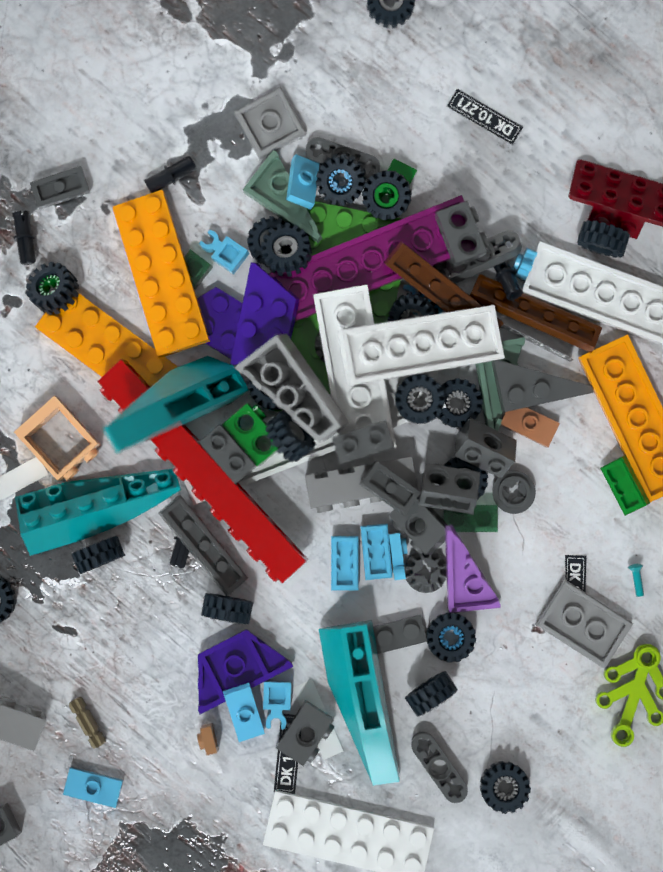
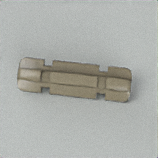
[69,697,106,749]

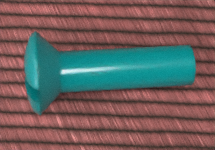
[628,564,644,597]

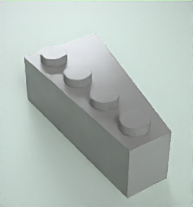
[234,334,350,442]
[305,457,418,513]
[0,696,46,751]

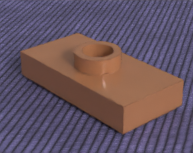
[501,407,560,448]

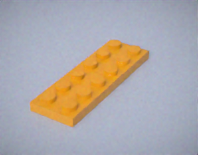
[112,190,210,358]
[35,294,178,387]
[578,334,663,502]

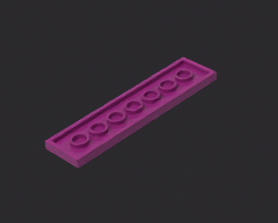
[268,195,475,322]

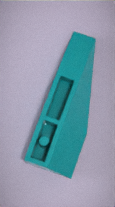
[103,355,249,453]
[15,468,181,556]
[318,620,400,786]

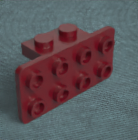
[568,160,663,239]

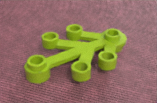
[595,644,663,747]

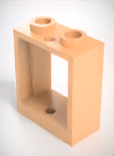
[14,396,101,481]

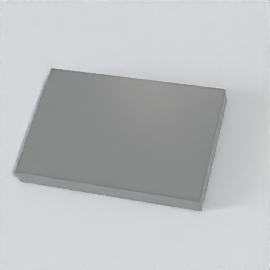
[535,579,634,669]

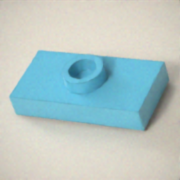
[286,154,319,210]
[360,524,393,580]
[331,536,358,591]
[223,683,265,742]
[63,767,123,808]

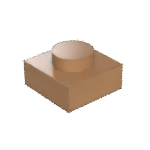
[197,723,219,756]

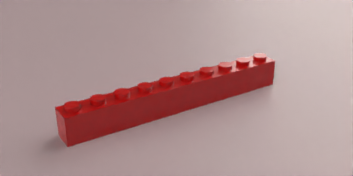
[97,359,309,584]

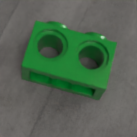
[222,403,277,467]

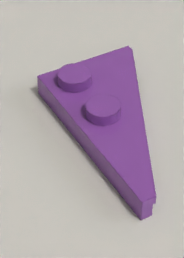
[445,525,501,613]

